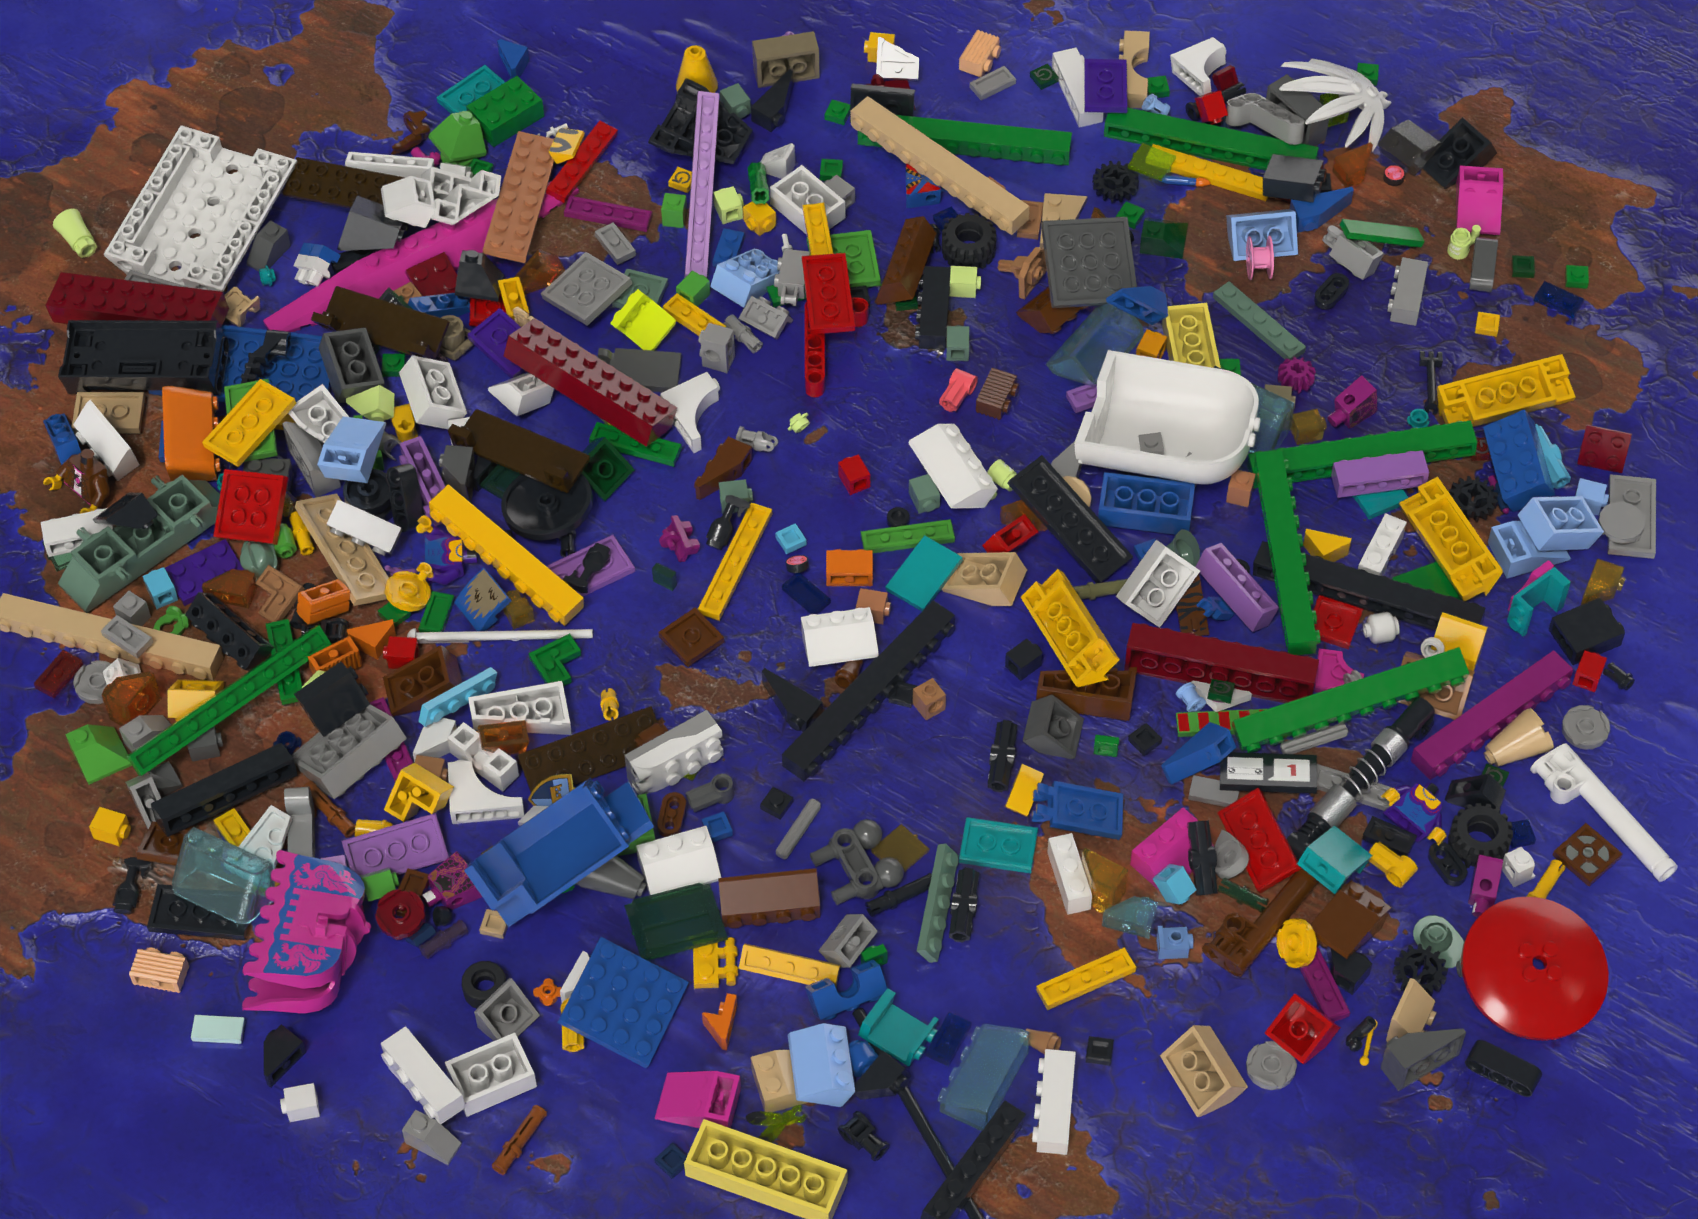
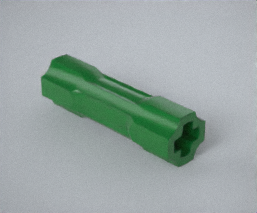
[747,162,770,204]

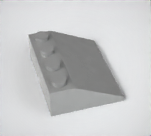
[291,704,407,799]

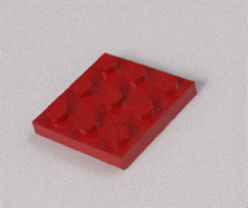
[213,469,288,545]

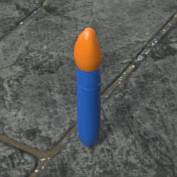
[1158,175,1211,187]

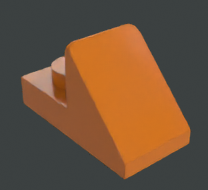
[702,993,737,1050]

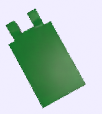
[1392,562,1462,600]

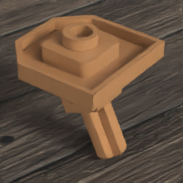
[997,247,1047,300]

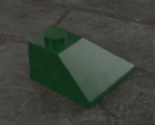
[1140,217,1188,259]
[581,437,635,501]

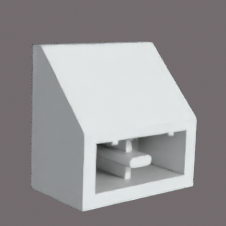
[381,176,436,228]
[488,373,554,416]

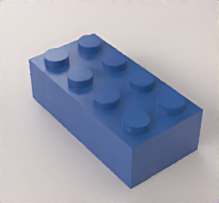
[1483,409,1555,512]
[1098,472,1195,535]

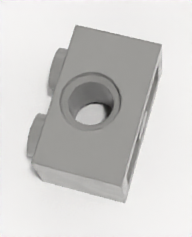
[698,323,735,373]
[818,914,878,968]

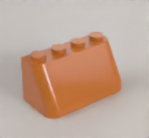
[162,386,221,481]

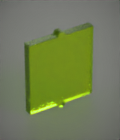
[1128,143,1176,182]

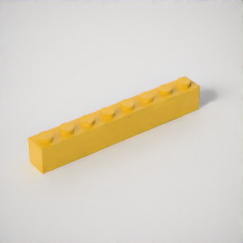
[429,484,584,626]

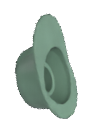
[1166,529,1200,567]
[240,541,278,582]
[1413,915,1464,968]

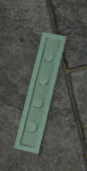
[1213,281,1306,360]
[917,844,959,963]

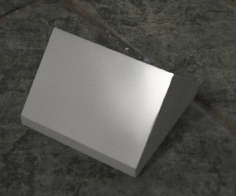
[474,978,540,1041]

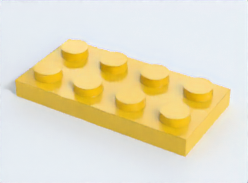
[202,379,296,467]

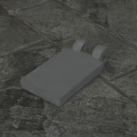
[598,348,681,392]

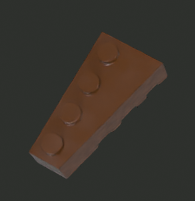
[1036,667,1137,721]

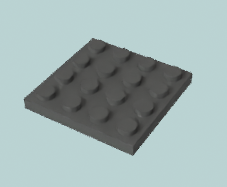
[1041,217,1137,308]

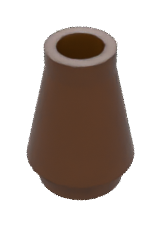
[835,659,863,689]

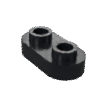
[1314,273,1349,309]
[1428,842,1467,886]

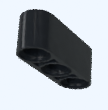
[386,463,424,532]
[1465,1040,1542,1097]

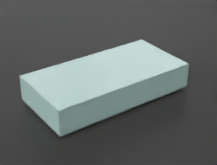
[191,1015,246,1044]

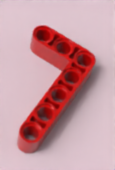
[805,298,869,398]

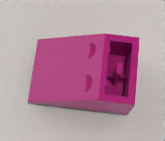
[1456,166,1503,235]
[655,1071,741,1128]

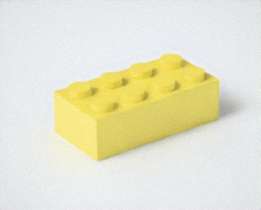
[1162,303,1221,369]

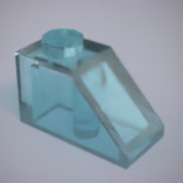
[1102,896,1158,939]

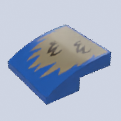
[454,567,512,631]

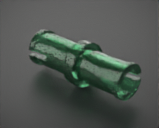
[1218,878,1269,913]

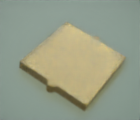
[871,824,929,872]

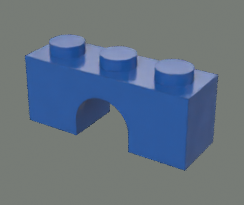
[805,959,887,1020]

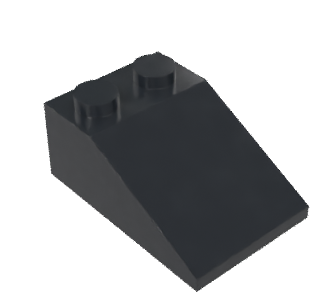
[1416,117,1497,189]

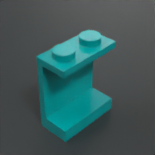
[1507,567,1571,636]
[1297,825,1373,894]
[858,988,939,1066]

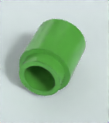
[274,523,297,558]

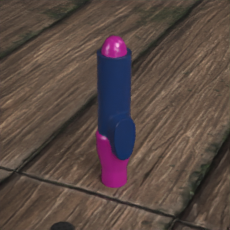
[1488,475,1510,514]

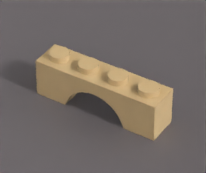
[1119,31,1150,108]

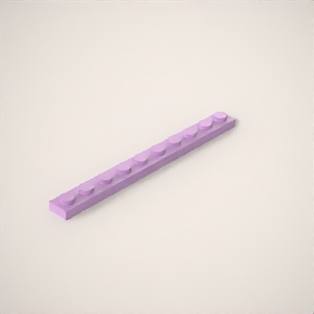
[684,91,719,278]

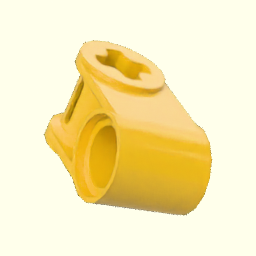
[391,403,418,442]

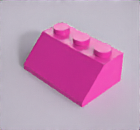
[1130,807,1214,890]

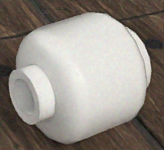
[1363,612,1399,644]

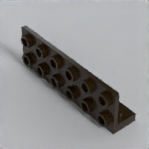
[282,157,405,209]
[311,286,450,360]
[447,409,590,493]
[514,706,658,793]

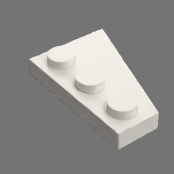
[228,805,292,888]

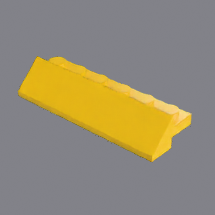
[1437,354,1576,427]
[1399,477,1503,601]
[1020,569,1120,687]

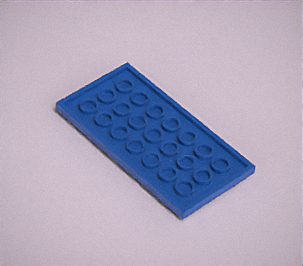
[148,325,331,403]

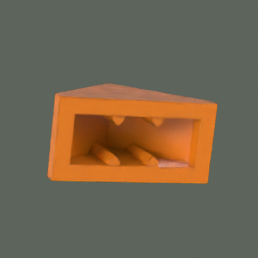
[347,619,396,660]

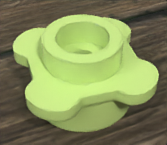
[788,413,810,433]

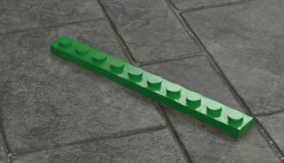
[126,625,332,776]

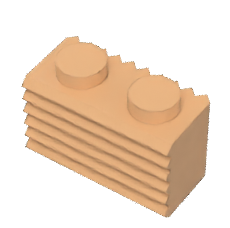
[959,30,1001,77]
[129,947,189,993]

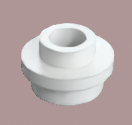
[1421,637,1445,658]

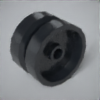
[343,469,393,522]

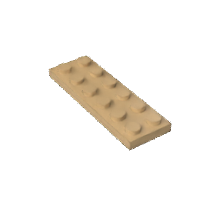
[294,494,389,606]

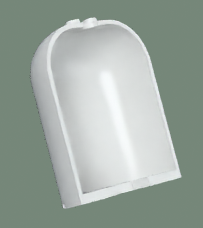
[1074,350,1261,485]

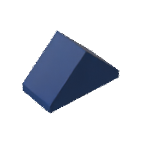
[497,39,529,79]

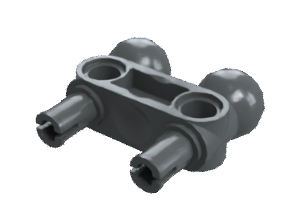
[809,819,904,905]

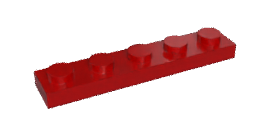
[546,121,618,203]

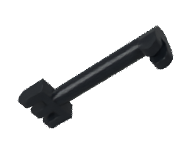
[1419,351,1443,414]

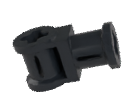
[301,618,349,644]
[837,1111,890,1161]

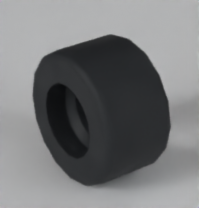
[462,961,507,1009]

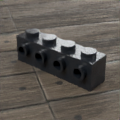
[185,592,274,671]

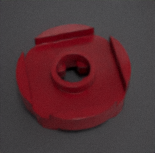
[375,889,426,940]

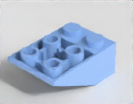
[710,248,780,308]
[317,416,386,483]
[1488,521,1571,579]

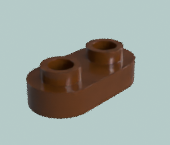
[657,792,686,837]

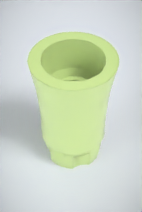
[53,209,97,258]

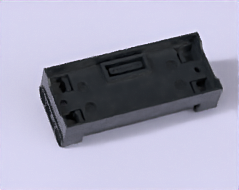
[58,320,229,395]

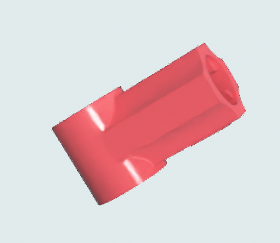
[939,368,978,412]

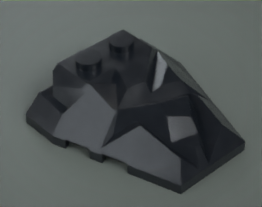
[648,78,753,164]

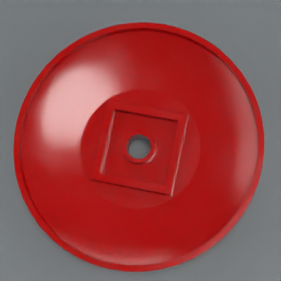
[1461,897,1609,1041]

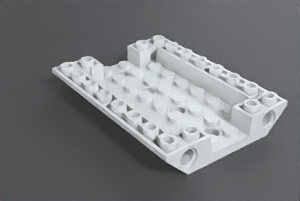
[104,126,297,292]

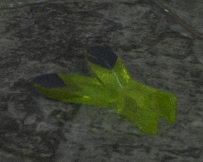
[746,1105,806,1143]

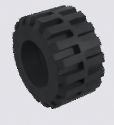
[942,213,996,270]
[1448,803,1513,868]

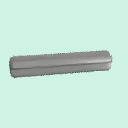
[1280,723,1348,754]
[776,799,821,860]

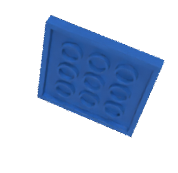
[557,937,689,1069]

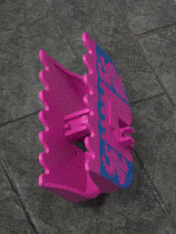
[242,850,371,1014]

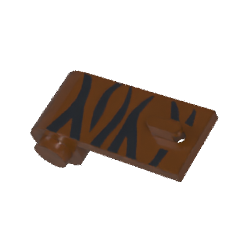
[1176,574,1210,636]

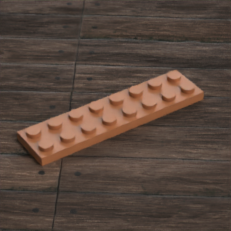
[483,131,555,263]

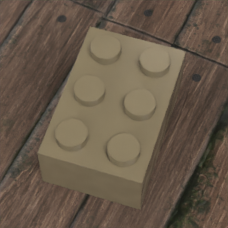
[752,31,820,88]

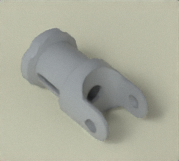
[736,426,778,452]
[379,431,402,461]

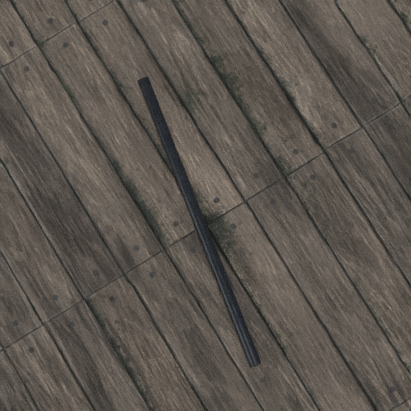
[852,1008,984,1219]

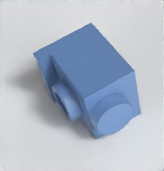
[1156,926,1193,959]

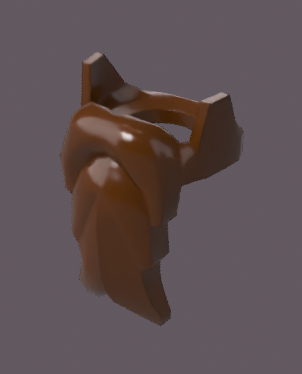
[391,110,431,156]

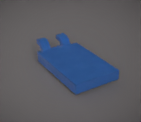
[1032,781,1123,840]

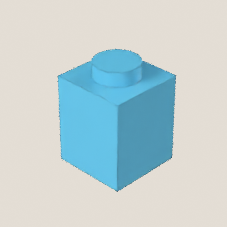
[142,567,178,609]
[1152,864,1197,905]

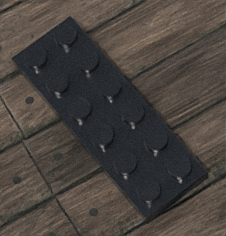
[1007,455,1133,583]

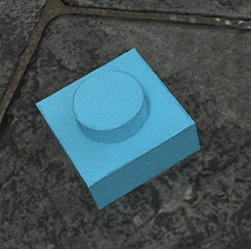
[775,523,807,554]

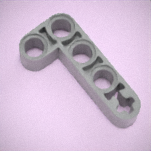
[1225,93,1305,145]
[284,787,315,858]

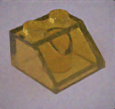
[1081,848,1128,915]

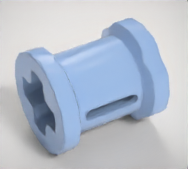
[1142,94,1170,116]
[1176,682,1206,712]

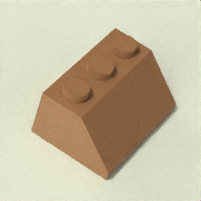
[1397,651,1475,720]

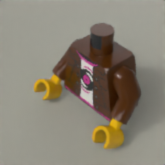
[43,449,110,514]

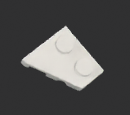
[876,37,919,80]

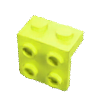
[610,289,676,351]

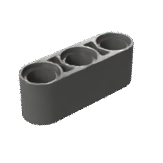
[1469,237,1498,292]

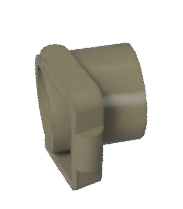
[438,315,473,360]

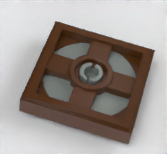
[1552,823,1623,886]

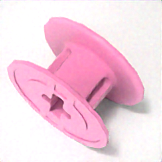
[1246,236,1274,280]

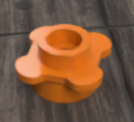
[533,978,561,1006]

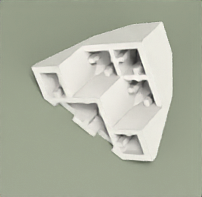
[421,167,501,225]

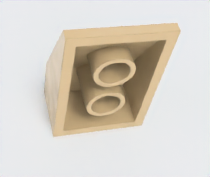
[942,552,1027,606]
[751,1050,808,1114]

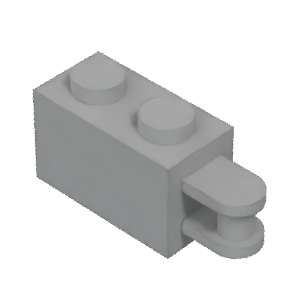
[1322,225,1384,280]
[774,249,810,306]

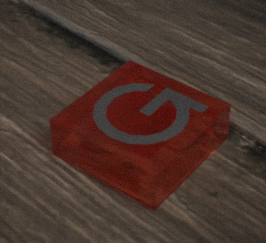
[1470,437,1492,461]

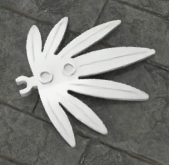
[1279,59,1391,156]

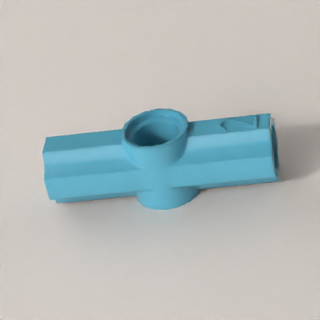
[1535,424,1571,489]

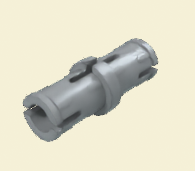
[724,314,763,353]

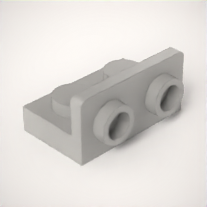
[738,296,793,339]

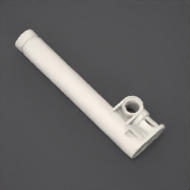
[1530,743,1678,882]

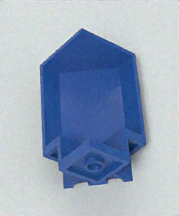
[464,777,654,927]

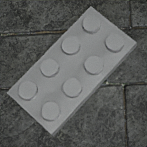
[1608,474,1656,559]

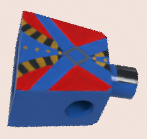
[906,164,948,208]

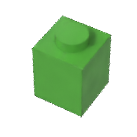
[661,193,687,228]
[676,270,710,307]
[360,867,400,902]

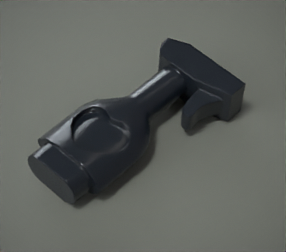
[706,495,751,551]
[563,543,610,593]
[112,857,154,914]

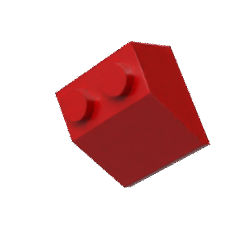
[1265,993,1341,1064]

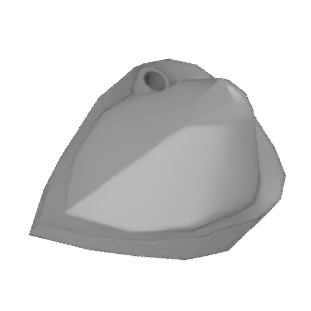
[1214,830,1249,880]

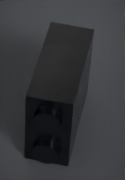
[1263,154,1327,202]
[1549,597,1625,665]
[294,661,370,737]

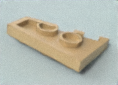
[1040,193,1087,248]

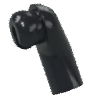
[1346,1016,1376,1052]

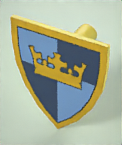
[528,774,576,806]

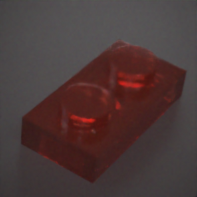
[34,650,83,698]

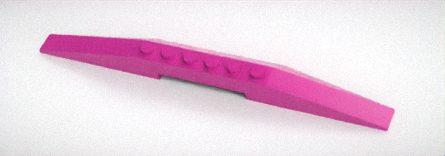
[263,181,579,332]

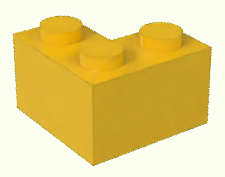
[384,762,454,822]

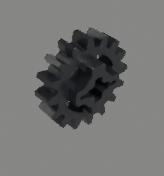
[1092,161,1139,203]
[1449,476,1498,522]
[1393,944,1448,996]

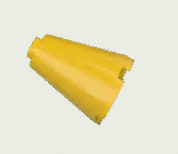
[676,45,718,93]

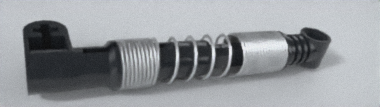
[1287,697,1435,861]

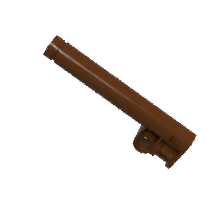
[1202,868,1319,977]

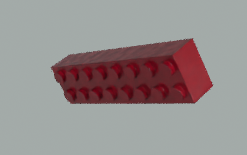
[45,272,229,327]
[503,318,678,447]
[1124,623,1319,703]

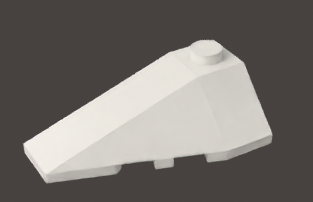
[288,384,349,443]

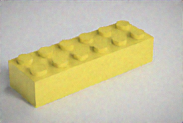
[684,1119,847,1219]

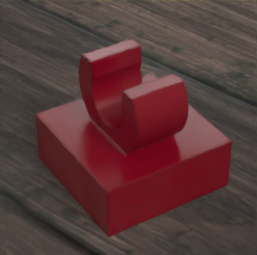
[1212,65,1238,91]

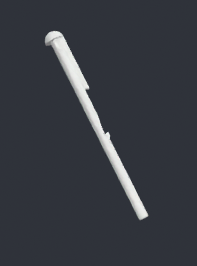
[407,628,593,644]

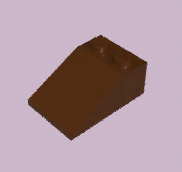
[383,645,462,716]
[1310,880,1392,959]

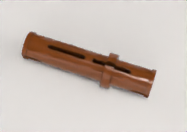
[303,781,356,838]
[491,1105,547,1175]

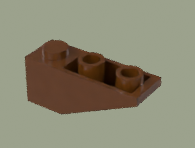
[694,436,753,500]

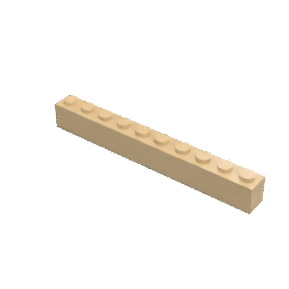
[850,96,1029,235]
[0,593,224,681]

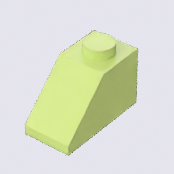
[346,385,395,422]

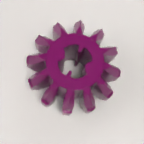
[1277,356,1316,394]

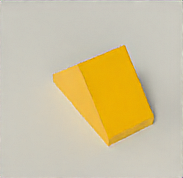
[1303,529,1352,562]

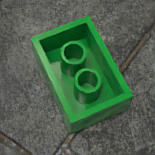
[466,76,544,148]

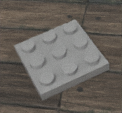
[541,252,633,326]

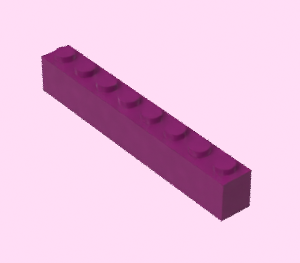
[1411,650,1573,780]

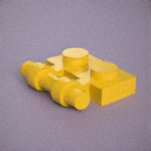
[693,937,738,989]

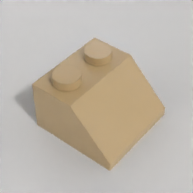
[1386,978,1437,1042]

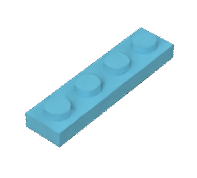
[418,667,497,727]

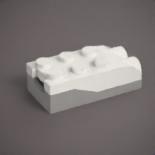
[625,710,724,795]

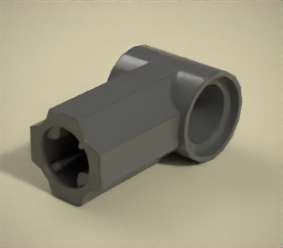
[685,773,735,812]

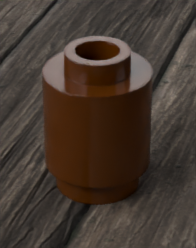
[634,722,668,748]

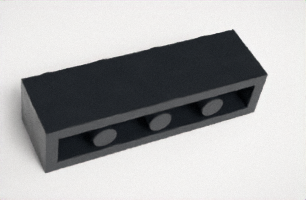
[915,266,951,350]

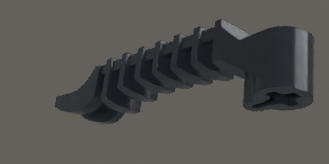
[226,330,291,469]

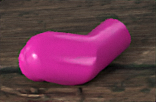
[411,147,441,167]

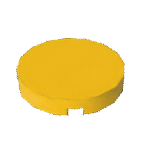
[384,571,431,612]
[1277,918,1317,968]

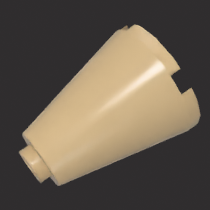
[1483,708,1554,767]

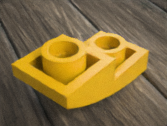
[1004,764,1044,817]

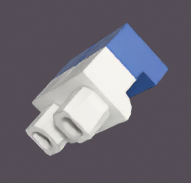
[294,243,341,287]

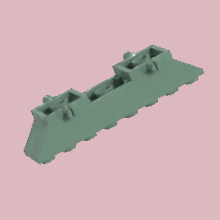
[58,474,220,613]

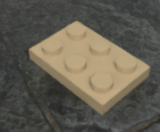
[71,392,145,433]

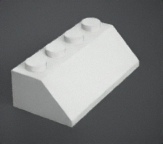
[908,424,998,508]

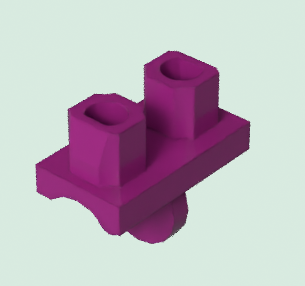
[659,515,700,562]

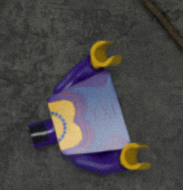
[416,516,478,585]
[1381,783,1447,846]

